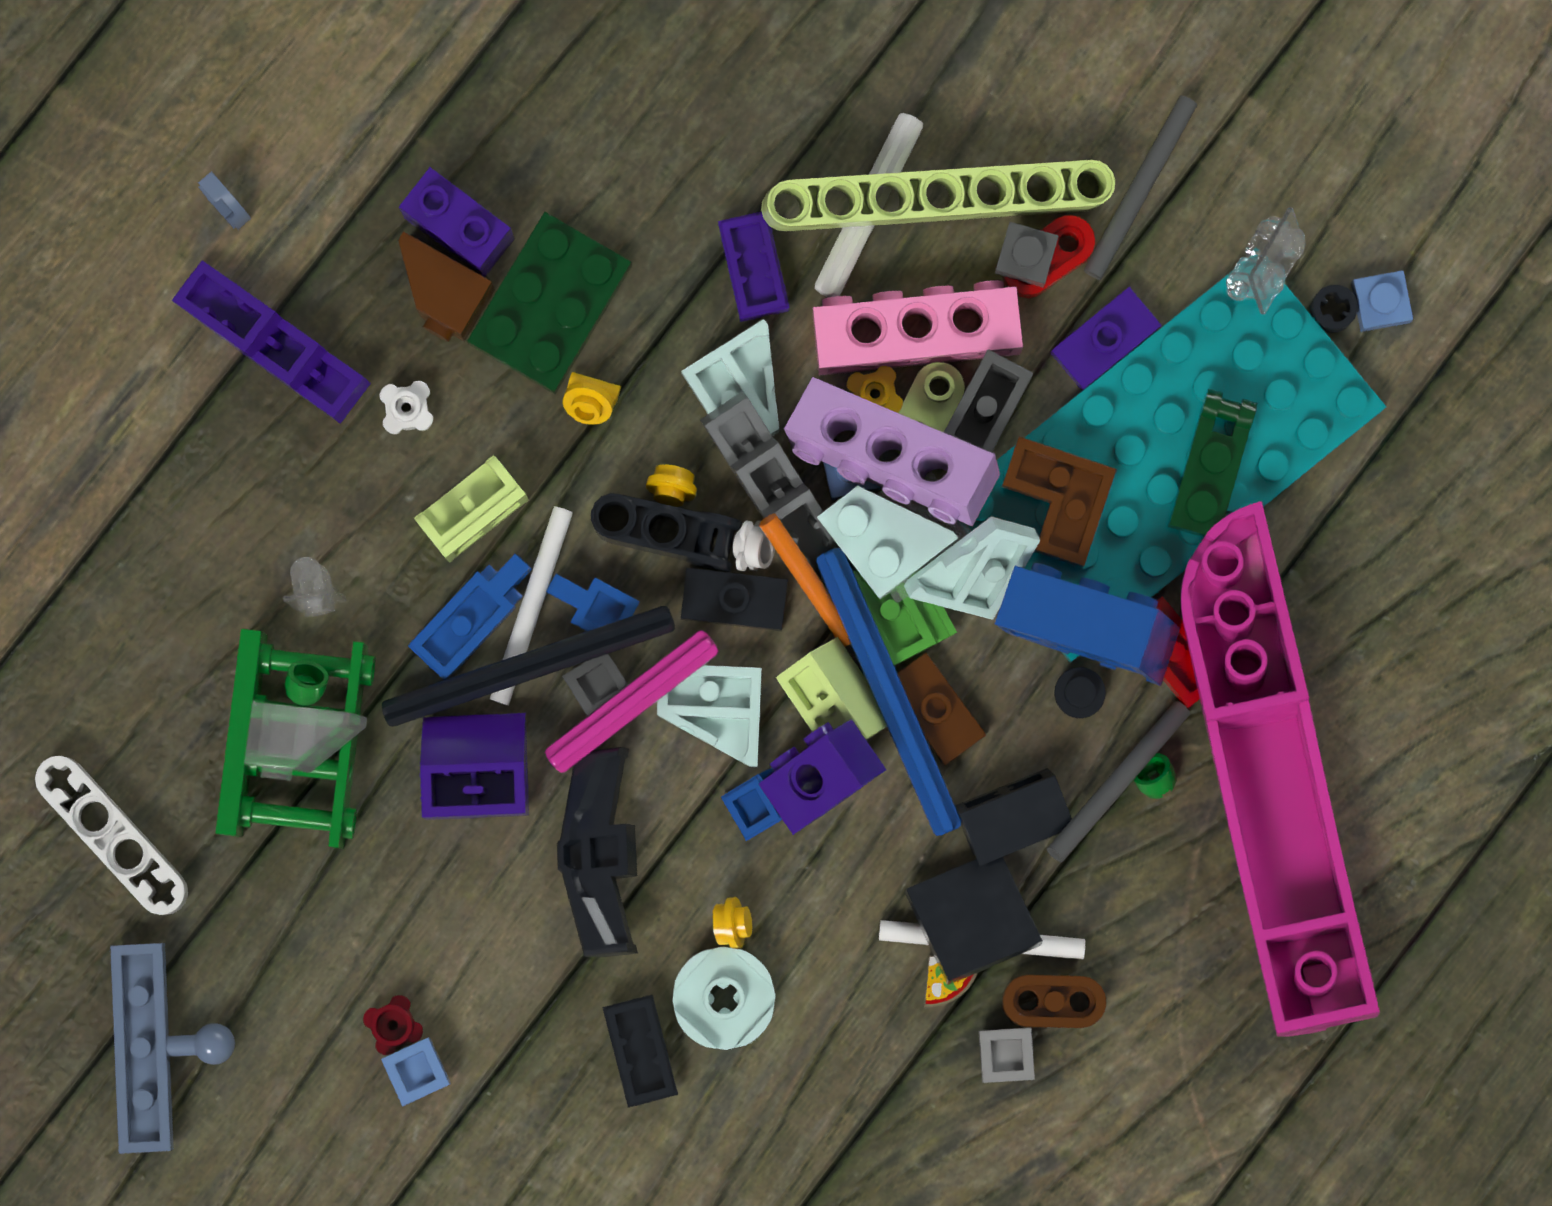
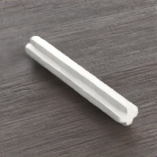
[815,113,923,298]

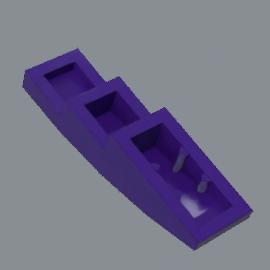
[172,260,371,424]

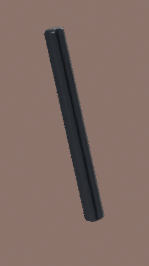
[382,606,675,727]

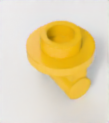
[563,372,621,425]

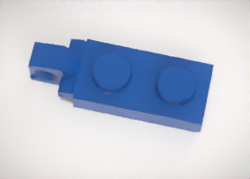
[408,554,532,680]

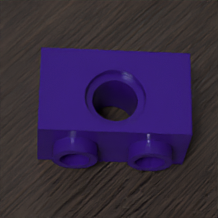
[399,167,515,278]
[758,719,886,835]

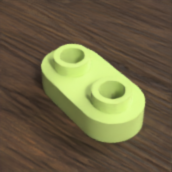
[896,362,964,454]

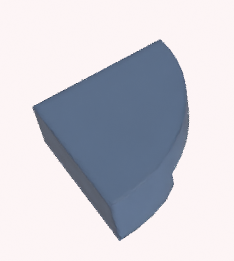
[198,171,251,229]

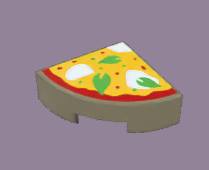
[923,955,977,1007]

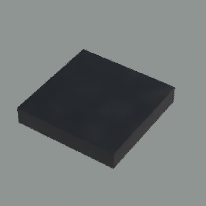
[905,857,1043,985]

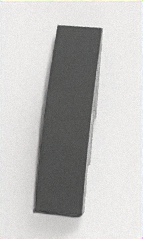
[700,392,857,588]

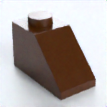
[398,231,495,342]

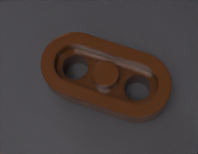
[1002,975,1106,1028]

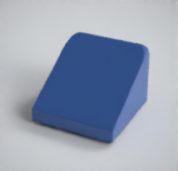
[721,768,783,841]

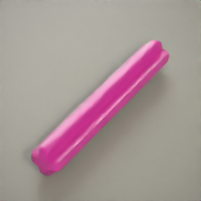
[545,630,719,773]

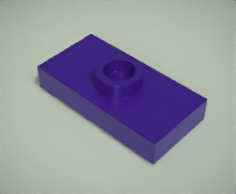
[718,211,790,322]
[1050,287,1162,391]

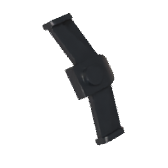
[557,747,638,957]

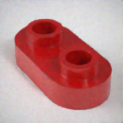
[1002,215,1095,298]

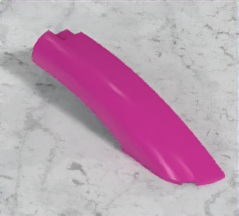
[1181,501,1380,1037]

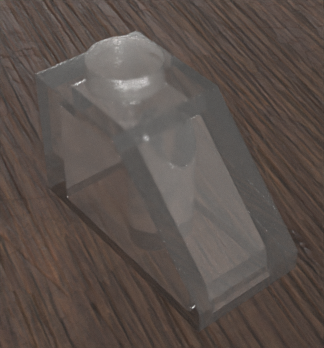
[244,702,367,781]

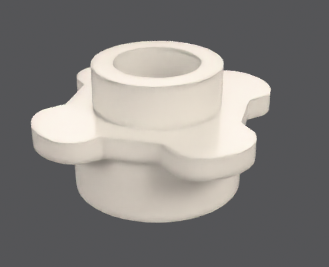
[380,381,433,434]
[733,520,775,571]

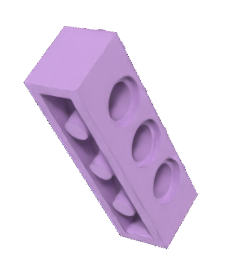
[784,377,1000,526]

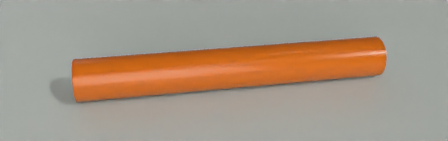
[759,513,851,647]

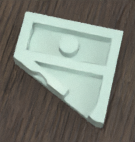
[681,319,779,436]
[817,486,958,599]
[904,516,1041,620]
[657,665,762,767]

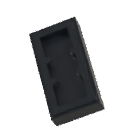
[681,568,788,631]
[602,994,678,1108]

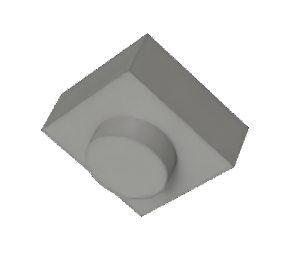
[979,1027,1035,1083]

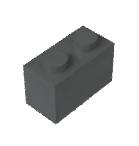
[944,349,1033,453]

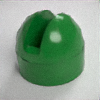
[285,660,329,706]
[1134,753,1177,799]

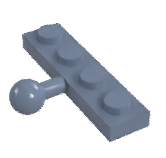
[110,943,235,1154]

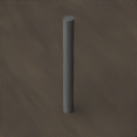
[1084,95,1197,280]
[1047,701,1190,862]

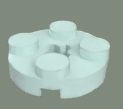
[673,947,775,1050]

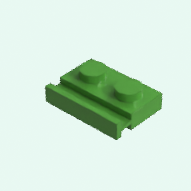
[853,567,957,666]

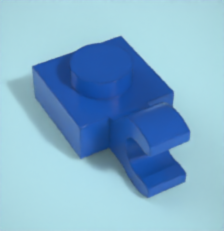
[546,574,640,631]

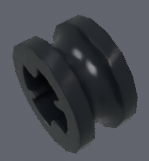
[1309,285,1358,333]

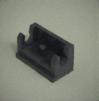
[955,768,1072,866]

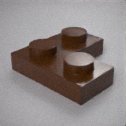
[1002,437,1116,568]

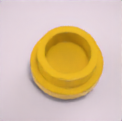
[646,464,697,507]
[713,897,752,949]

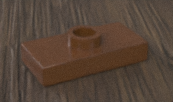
[898,653,986,766]

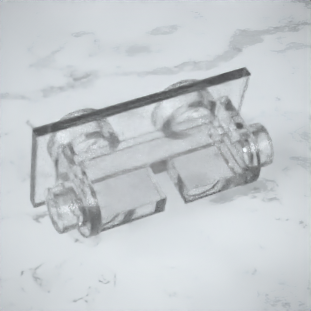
[1226,207,1305,314]
[283,557,346,617]

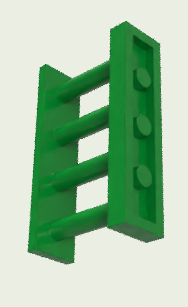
[215,629,376,849]

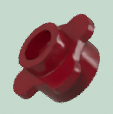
[363,995,423,1055]

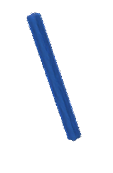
[816,548,962,836]

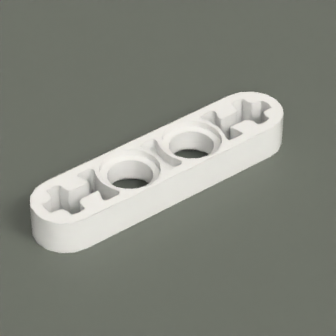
[35,756,188,915]

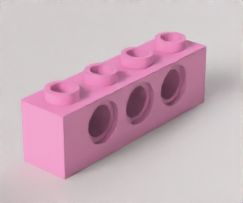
[813,280,1023,375]

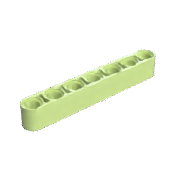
[761,160,1115,231]

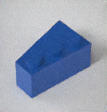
[995,563,1180,686]

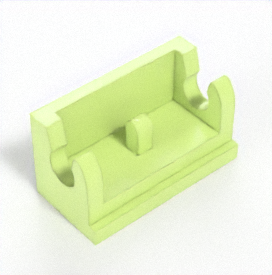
[414,455,529,563]
[776,637,887,741]

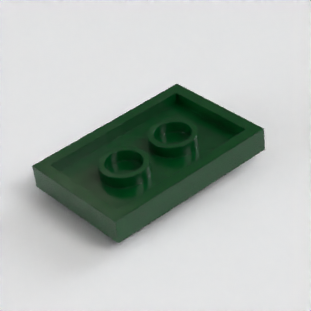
[467,211,632,395]

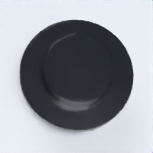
[1054,667,1106,719]

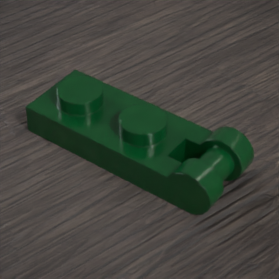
[1168,389,1258,538]

